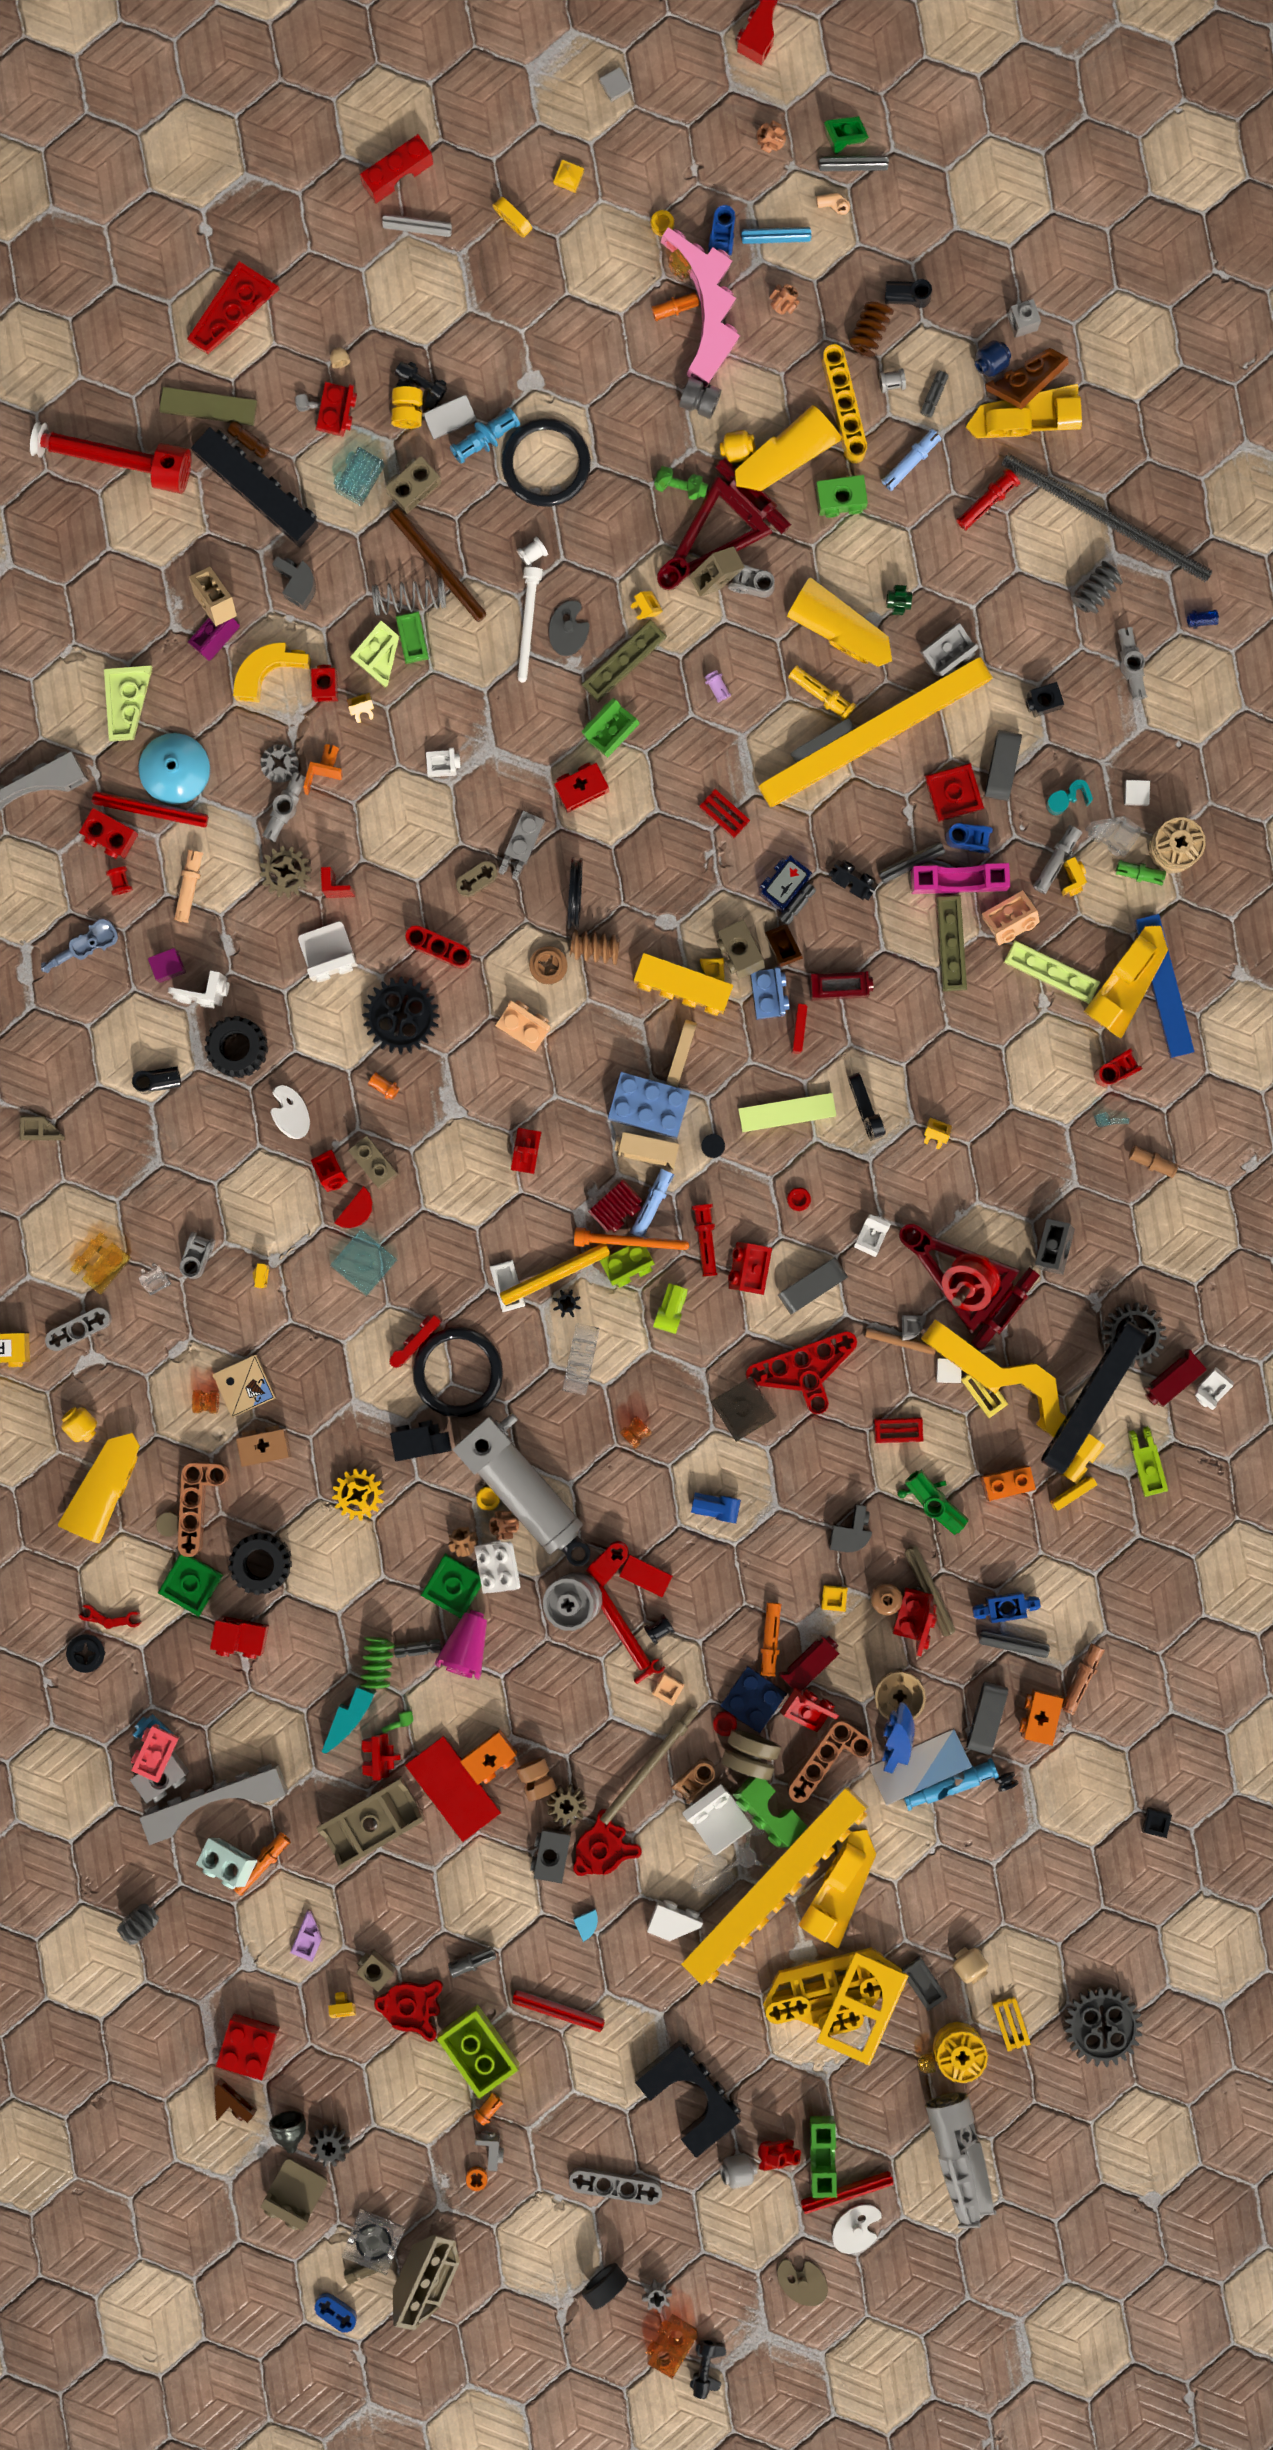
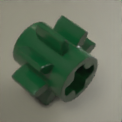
[886,585,912,615]

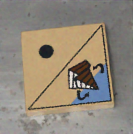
[212,1355,276,1418]

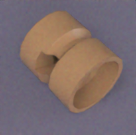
[516,1758,557,1802]

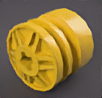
[933,2022,988,2083]

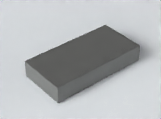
[901,1956,948,2011]

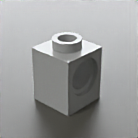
[1008,299,1041,338]

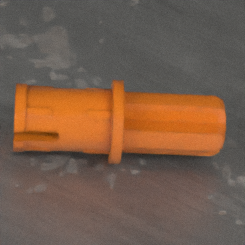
[651,293,699,321]

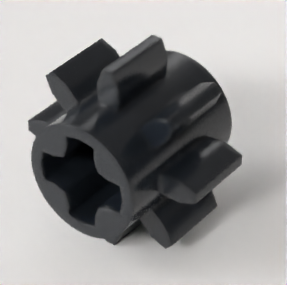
[553,1289,581,1318]

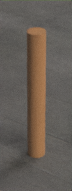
[865,1328,936,1355]

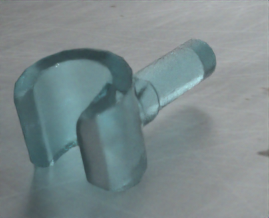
[1094,1112,1130,1127]

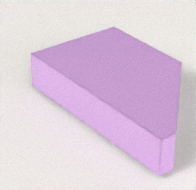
[290,1910,322,1962]

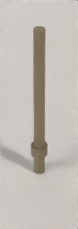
[600,1706,699,1825]

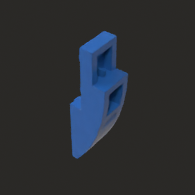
[881,1702,915,1774]

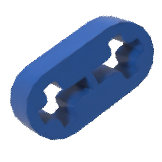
[315,2293,357,2333]

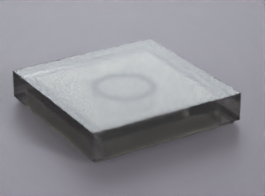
[710,1376,777,1442]

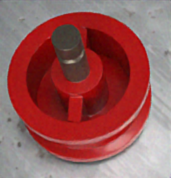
[942,1253,1000,1311]

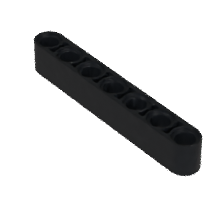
[1041,1320,1148,1475]

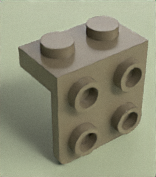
[260,2158,328,2231]

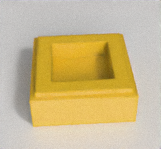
[821,1585,848,1612]

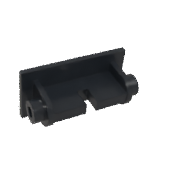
[828,860,878,901]

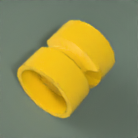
[391,386,423,429]

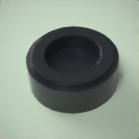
[701,1134,725,1158]

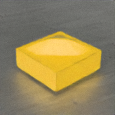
[554,160,584,193]
[253,1263,269,1288]

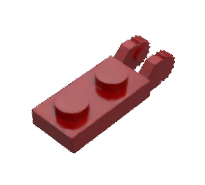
[389,1315,443,1368]

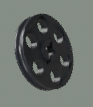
[568,857,583,930]

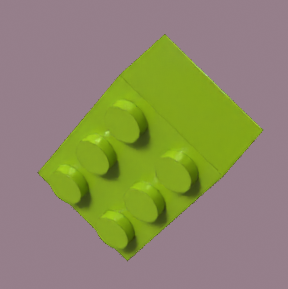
[437,2004,520,2099]

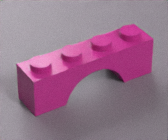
[911,863,1010,894]

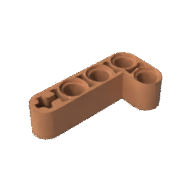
[178,1462,230,1557]
[788,1718,872,1803]

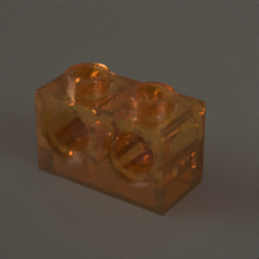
[646,2314,697,2379]

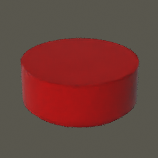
[787,1187,811,1211]
[713,1711,737,1736]

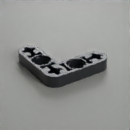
[847,1072,886,1141]

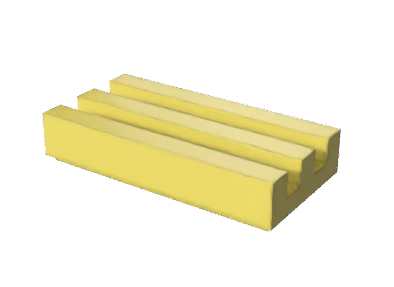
[961,1374,1008,1418]

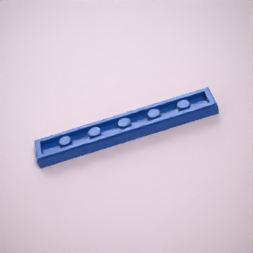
[1135,914,1195,1058]

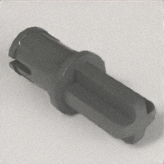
[448,1947,496,1978]

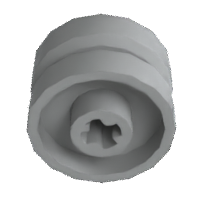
[543,1572,602,1631]

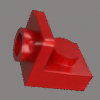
[311,1149,348,1192]

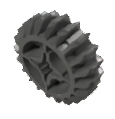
[1101,1303,1167,1367]

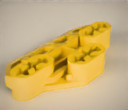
[763,1947,904,2036]

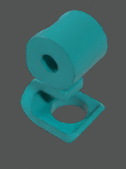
[1046,780,1093,815]

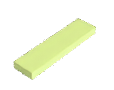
[1004,940,1100,1004]
[738,1093,836,1133]

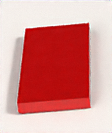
[405,1735,501,1842]

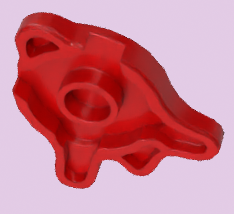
[573,1809,642,1876]
[374,1980,443,2042]

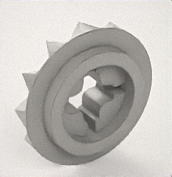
[261,744,299,783]

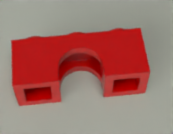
[360,134,434,204]

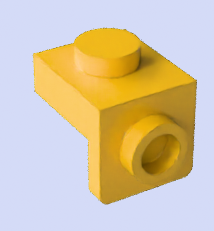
[1061,857,1087,897]

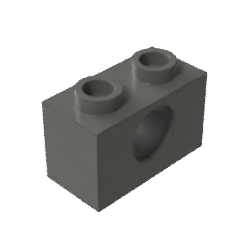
[1035,1219,1075,1275]
[530,1827,571,1884]

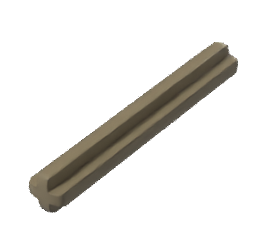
[904,1546,955,1637]

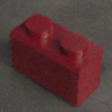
[588,1179,643,1233]

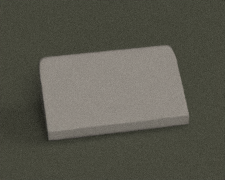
[423,395,477,440]

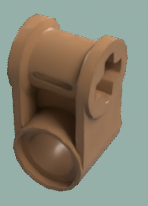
[671,1758,715,1805]

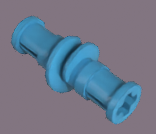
[450,407,520,464]

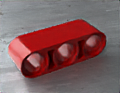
[405,925,472,969]

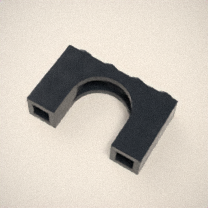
[635,2040,741,2158]

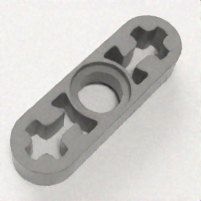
[45,1308,112,1351]

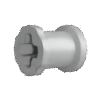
[879,368,906,393]

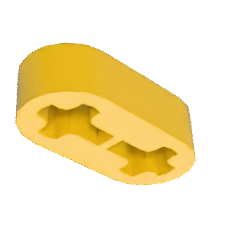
[493,196,533,238]

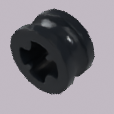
[994,1772,1019,1792]

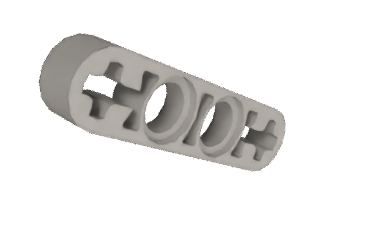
[569,2167,662,2205]

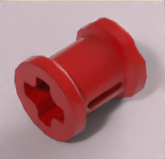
[106,866,133,896]

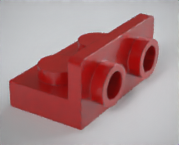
[316,382,357,437]
[728,1242,772,1295]

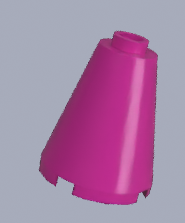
[434,1610,487,1680]

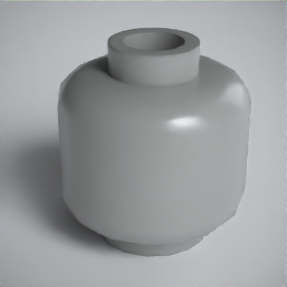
[720,2153,757,2189]

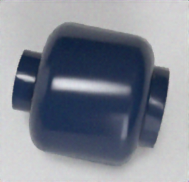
[975,340,1011,377]

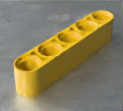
[822,344,867,464]

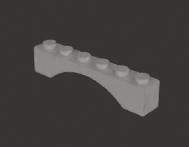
[0,752,89,811]
[139,1763,288,1845]

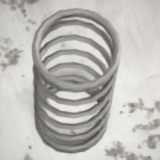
[372,577,446,616]

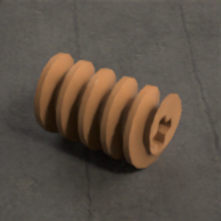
[570,930,620,965]

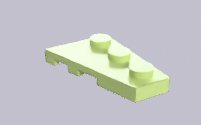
[104,666,153,742]

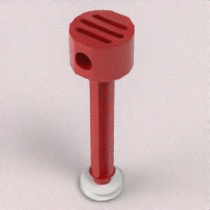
[30,421,192,494]

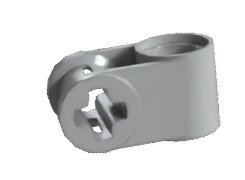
[728,565,775,598]
[179,1232,216,1279]

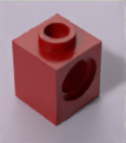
[311,665,338,702]

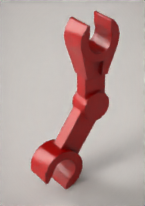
[78,1604,142,1629]

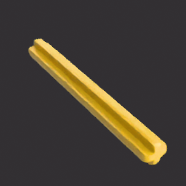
[500,1244,610,1305]

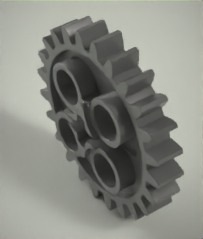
[1063,1986,1143,2067]

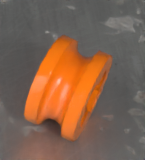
[466,2166,488,2191]

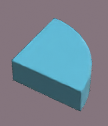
[574,1908,598,1942]

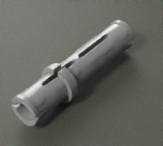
[1033,825,1082,895]

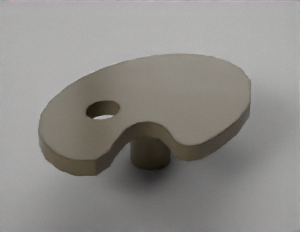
[777,2258,828,2306]

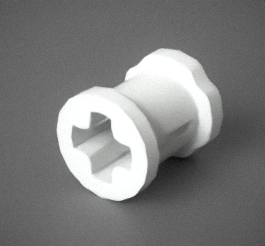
[517,537,548,567]

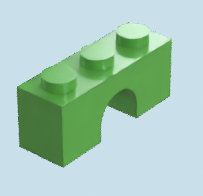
[733,1776,808,1848]
[810,2116,837,2198]

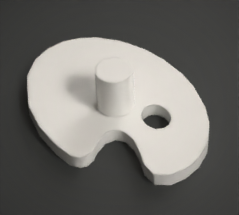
[270,1085,310,1139]
[832,2204,881,2254]

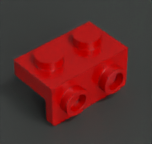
[780,1688,839,1732]

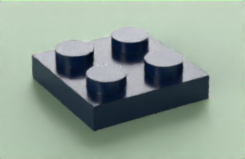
[720,1666,787,1734]

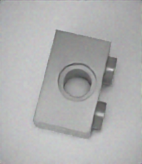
[130,1751,189,1804]

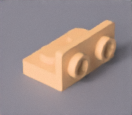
[982,890,1040,945]
[495,1000,551,1052]

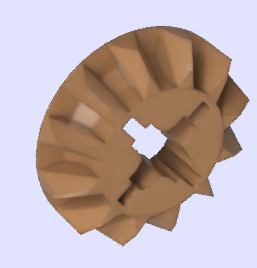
[529,946,567,985]

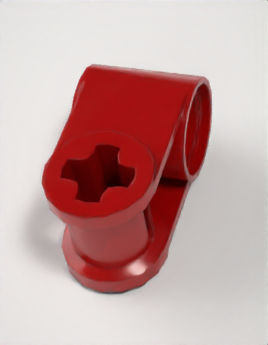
[1094,1048,1143,1087]
[585,1541,629,1586]

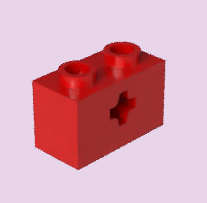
[554,762,609,813]

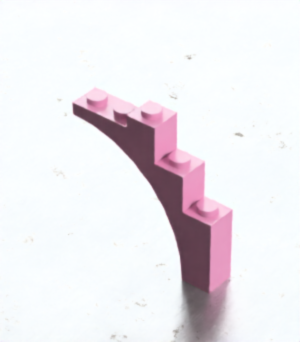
[661,227,740,387]

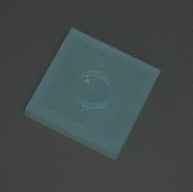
[330,1229,398,1296]

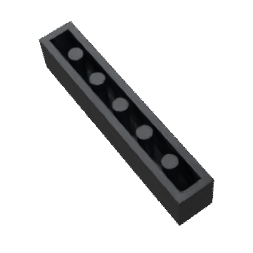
[191,427,318,548]

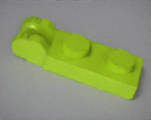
[1128,1426,1168,1497]

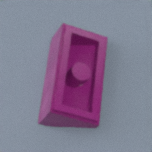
[188,617,240,661]

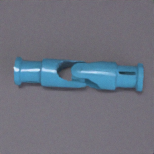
[904,1758,999,1811]

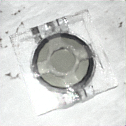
[342,2209,405,2275]

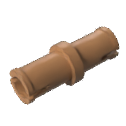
[1128,1145,1178,1179]

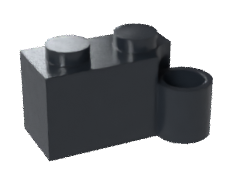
[390,1420,452,1462]

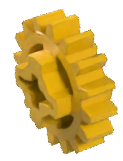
[332,1468,385,1521]

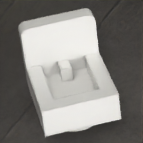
[426,748,461,777]
[854,1214,891,1257]
[1195,1367,1234,1410]

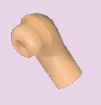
[816,193,850,215]

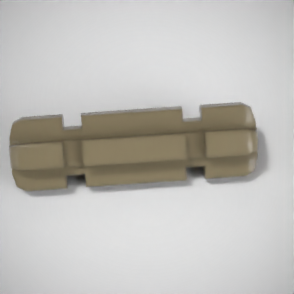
[344,2254,391,2284]

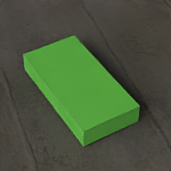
[396,611,429,664]

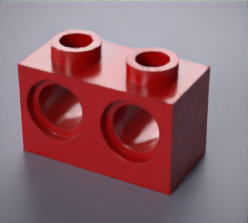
[79,808,138,859]

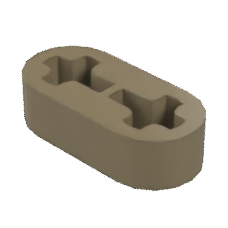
[456,861,498,897]

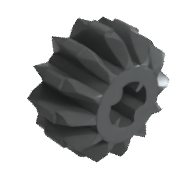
[117,1904,159,1945]
[309,2124,350,2167]

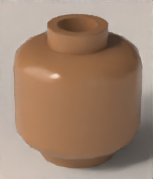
[870,1583,902,1615]

